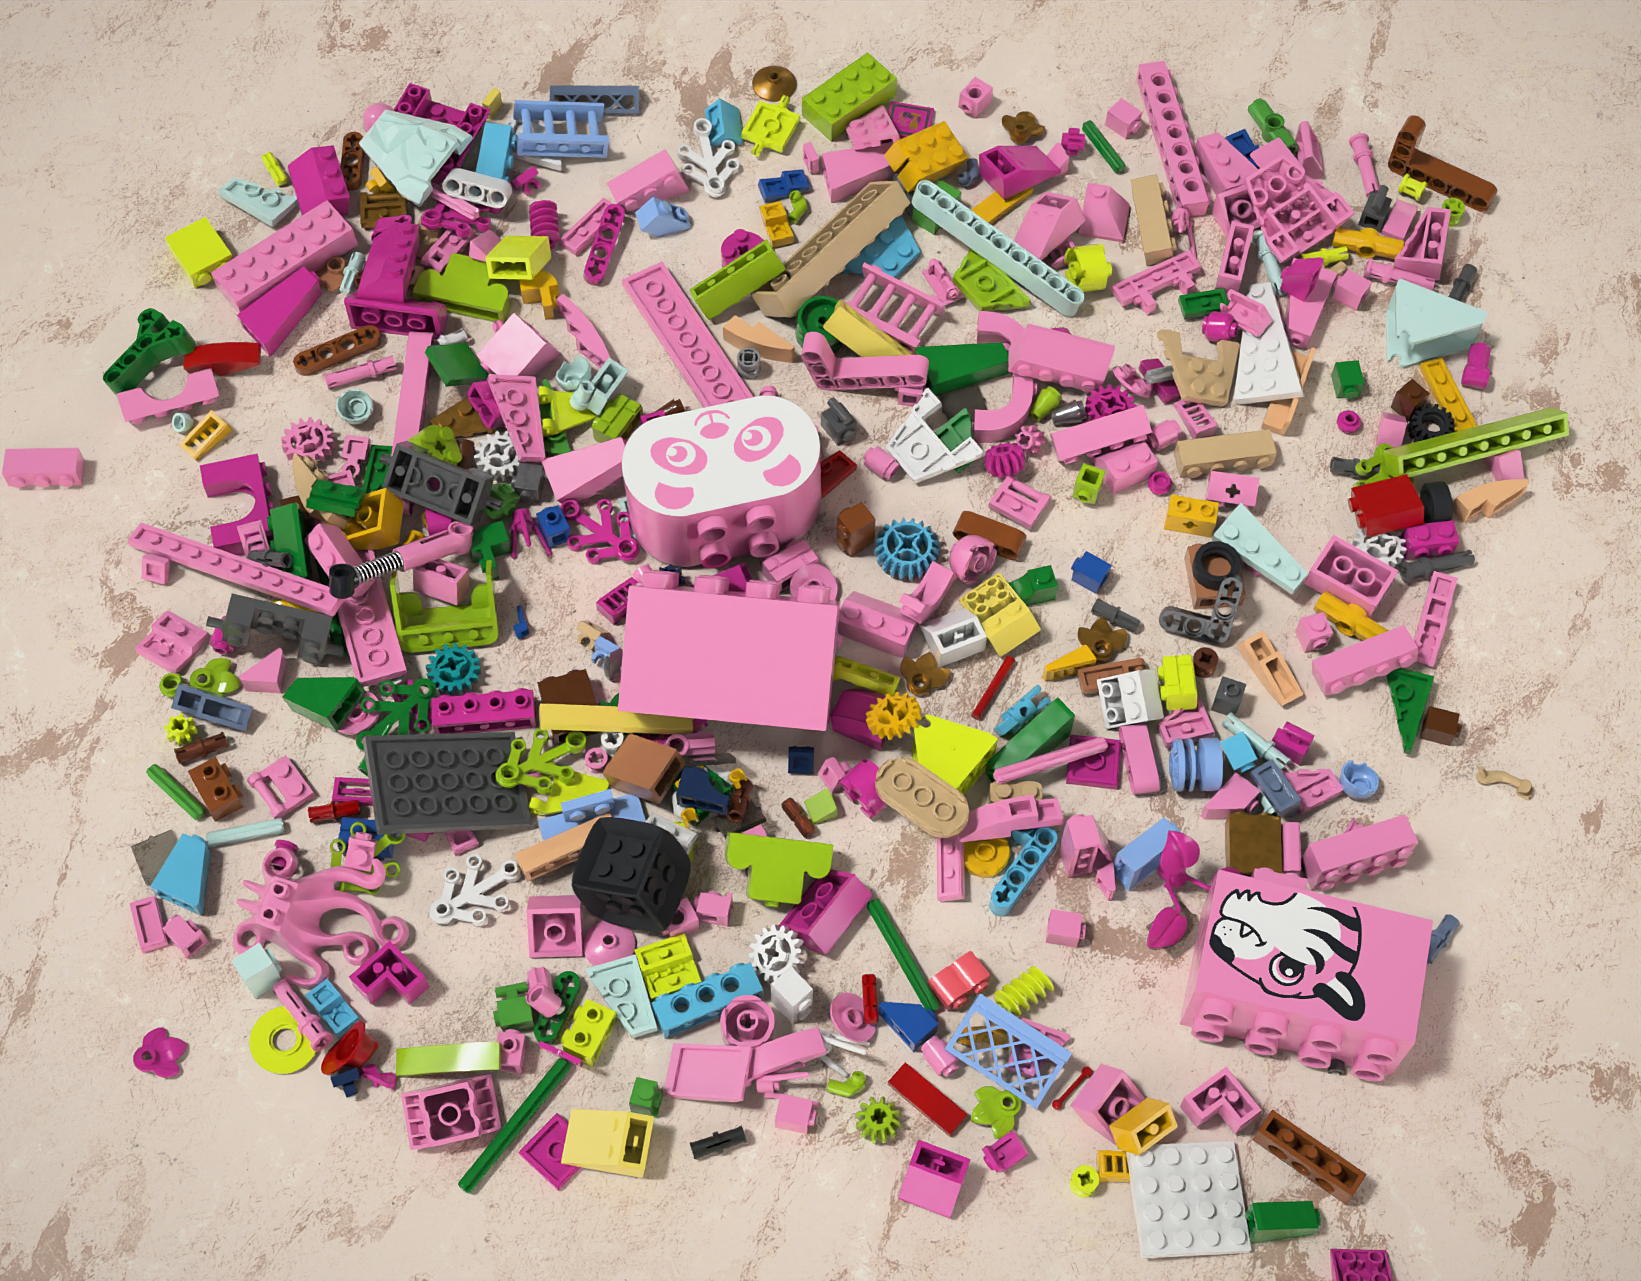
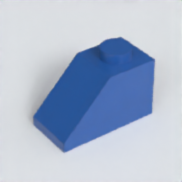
[878,1002,939,1052]

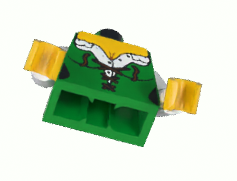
[672,763,748,828]

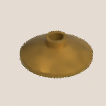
[752,66,796,102]

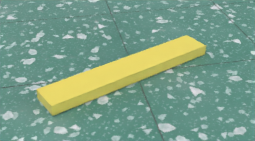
[539,704,693,734]

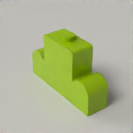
[413,253,510,324]
[724,832,834,907]

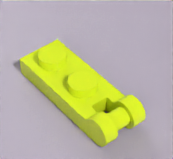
[833,656,901,696]

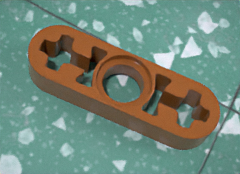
[340,132,364,191]

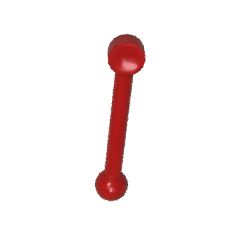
[1052,1066,1092,1110]

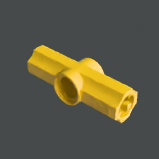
[1331,227,1404,259]
[1313,591,1389,641]

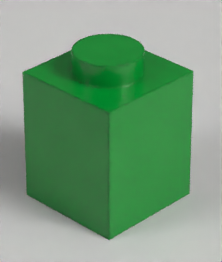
[1331,360,1365,399]

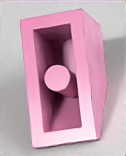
[1201,772,1260,819]

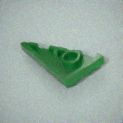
[1386,668,1434,755]

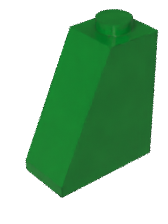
[282,677,366,732]
[1245,1201,1321,1244]

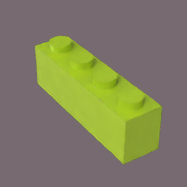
[689,239,786,320]

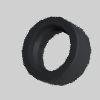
[1420,481,1453,523]
[1192,541,1241,590]

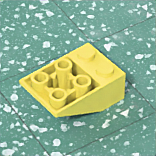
[959,572,1041,657]
[561,1109,654,1178]

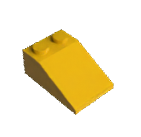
[325,488,404,550]

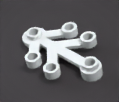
[677,118,739,197]
[429,854,522,926]

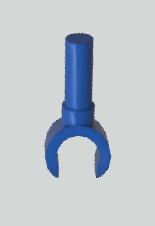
[513,605,529,639]

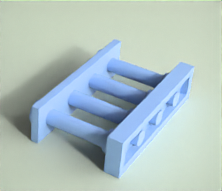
[513,100,609,158]

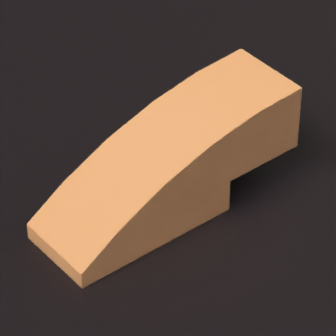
[723,315,795,363]
[1453,479,1529,523]
[1237,630,1303,706]

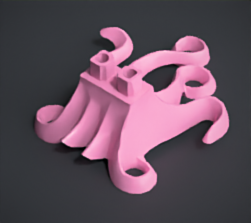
[232,848,409,989]

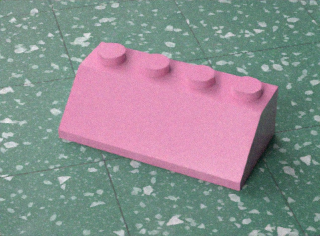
[1008,324,1115,392]

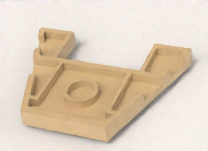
[1157,329,1240,407]

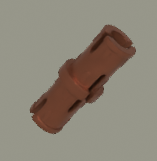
[174,732,229,764]
[727,779,753,823]

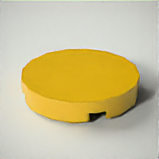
[964,837,1011,878]

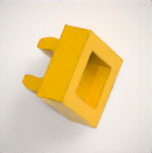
[365,166,396,194]

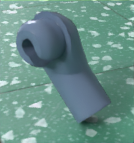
[958,158,980,187]

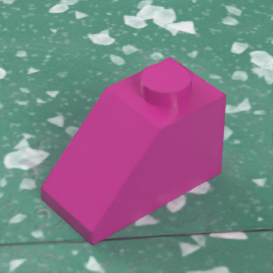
[1280,257,1324,302]

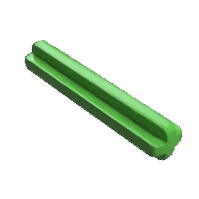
[146,764,206,820]

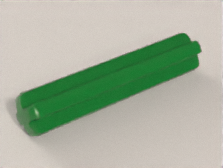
[1082,120,1126,174]

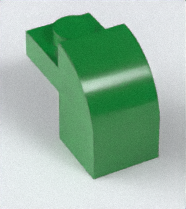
[470,521,511,580]

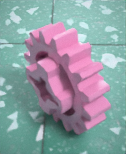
[281,417,335,462]

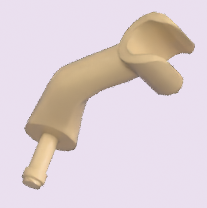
[1476,766,1533,799]

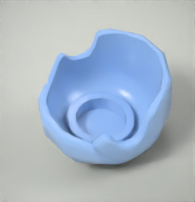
[1339,760,1379,799]

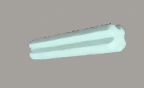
[206,818,284,847]

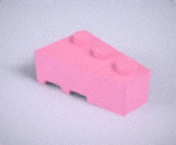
[1194,132,1259,195]
[1394,207,1451,281]

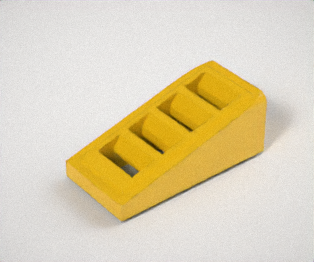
[179,410,233,461]
[1042,645,1096,681]
[1096,1150,1130,1182]

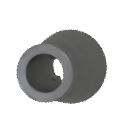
[1050,400,1087,425]

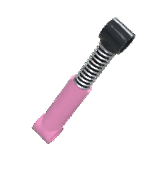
[329,521,473,599]

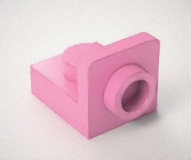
[344,832,377,872]

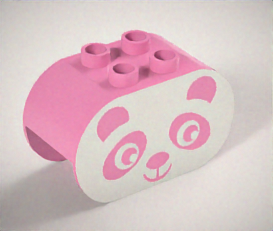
[622,396,821,568]

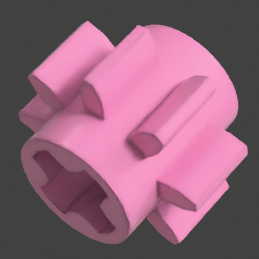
[1015,425,1046,454]

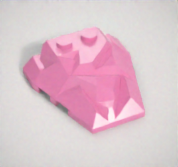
[1244,154,1355,263]

